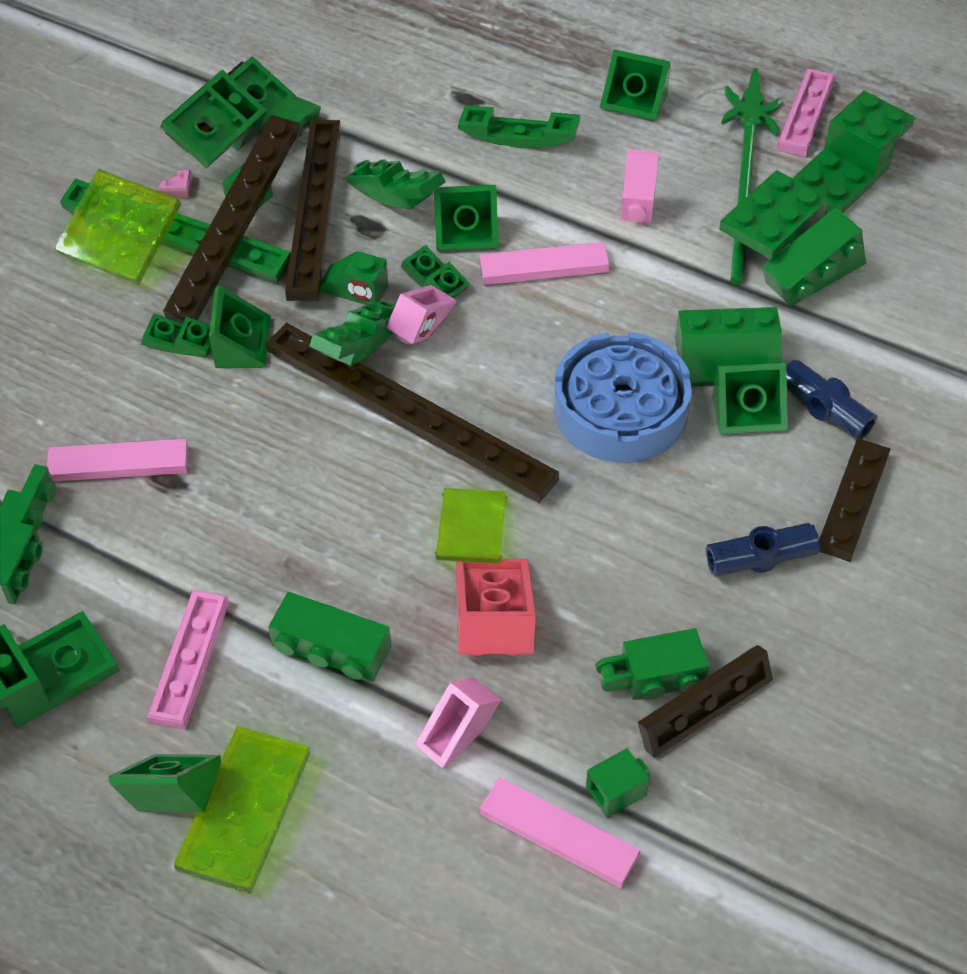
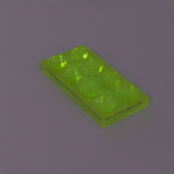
[173,726,311,894]

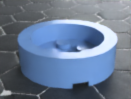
[554,332,692,463]

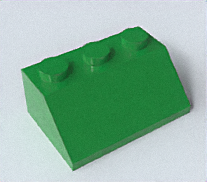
[675,307,782,387]

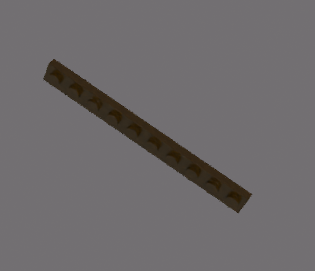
[266,322,559,503]

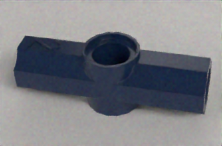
[786,359,878,439]
[705,523,820,577]

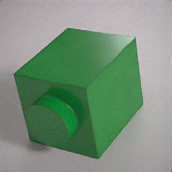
[586,748,650,818]

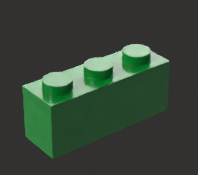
[268,591,392,682]

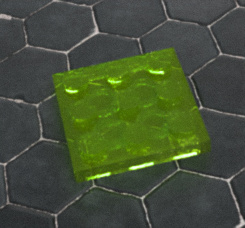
[55,169,182,285]

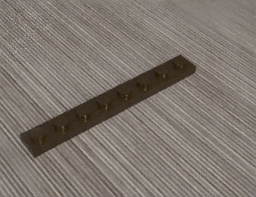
[163,115,300,323]
[285,120,341,301]

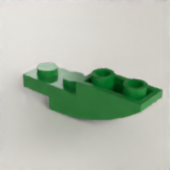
[345,159,446,209]
[310,301,395,366]
[0,464,56,604]

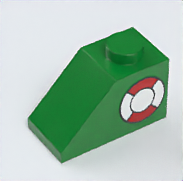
[320,251,388,305]

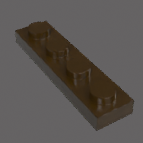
[819,438,891,562]
[637,644,773,758]

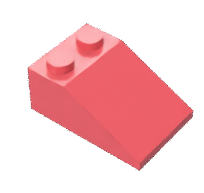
[456,559,536,656]

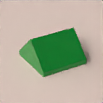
[600,49,671,121]
[434,184,499,251]
[209,285,271,368]
[712,362,788,434]
[109,754,221,813]

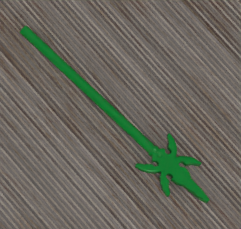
[721,68,782,285]

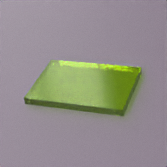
[435,488,507,564]

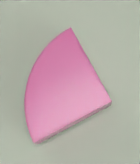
[157,169,193,198]

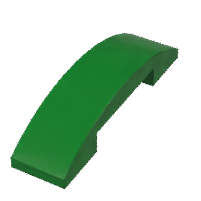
[458,105,581,148]

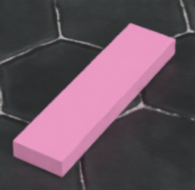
[776,68,835,158]
[479,242,609,285]
[47,439,188,482]
[147,590,229,730]
[480,777,640,889]

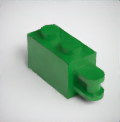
[595,628,709,699]

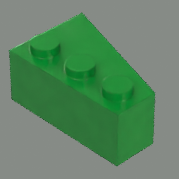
[762,207,866,307]

